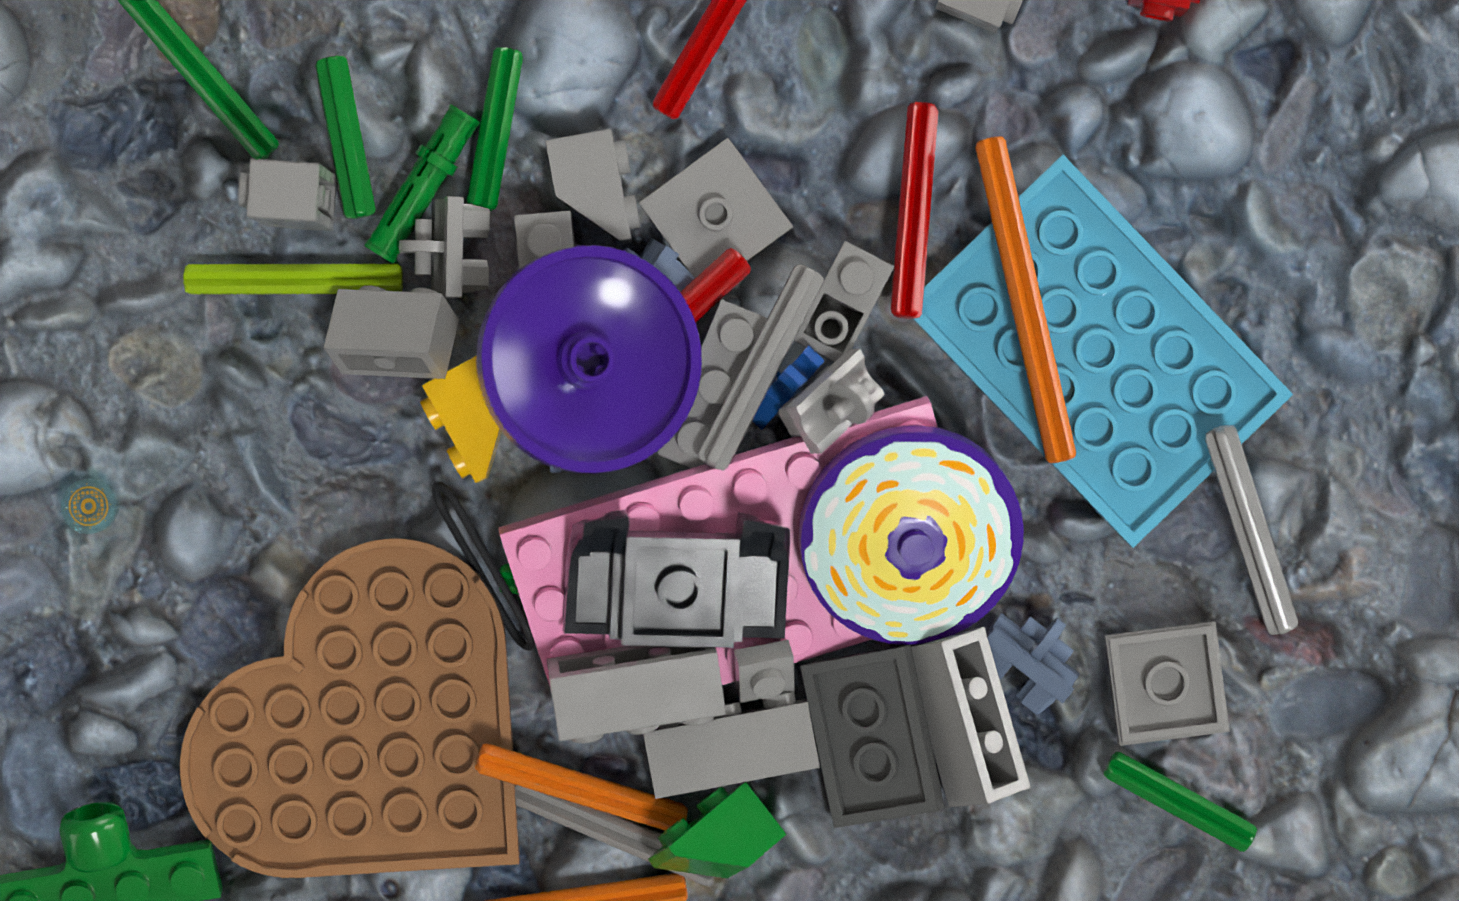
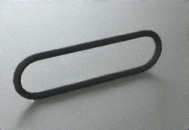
[432,482,535,651]

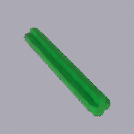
[118,0,279,160]

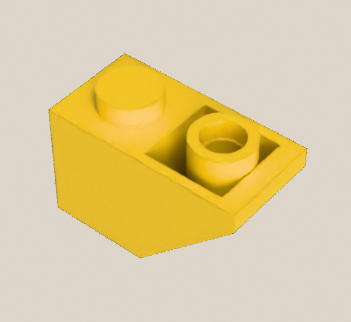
[420,355,502,483]

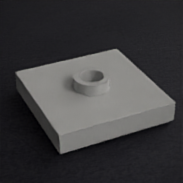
[639,138,793,279]
[1104,621,1230,746]

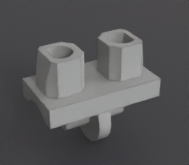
[399,196,490,299]
[779,349,885,454]

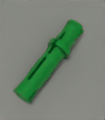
[364,104,481,264]

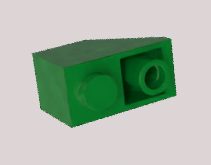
[648,782,787,879]

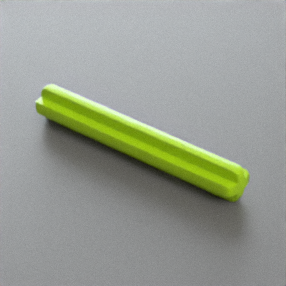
[183,264,403,294]

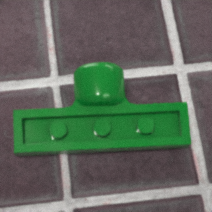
[0,802,223,901]

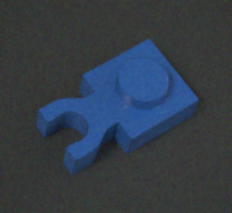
[752,346,825,430]

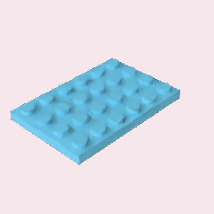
[912,154,1293,548]

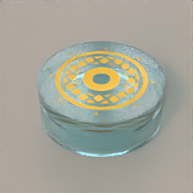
[61,478,119,534]

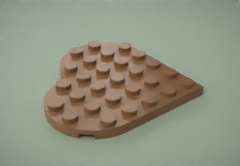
[180,538,520,878]

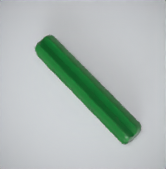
[467,47,523,211]
[315,55,376,219]
[1104,752,1257,852]

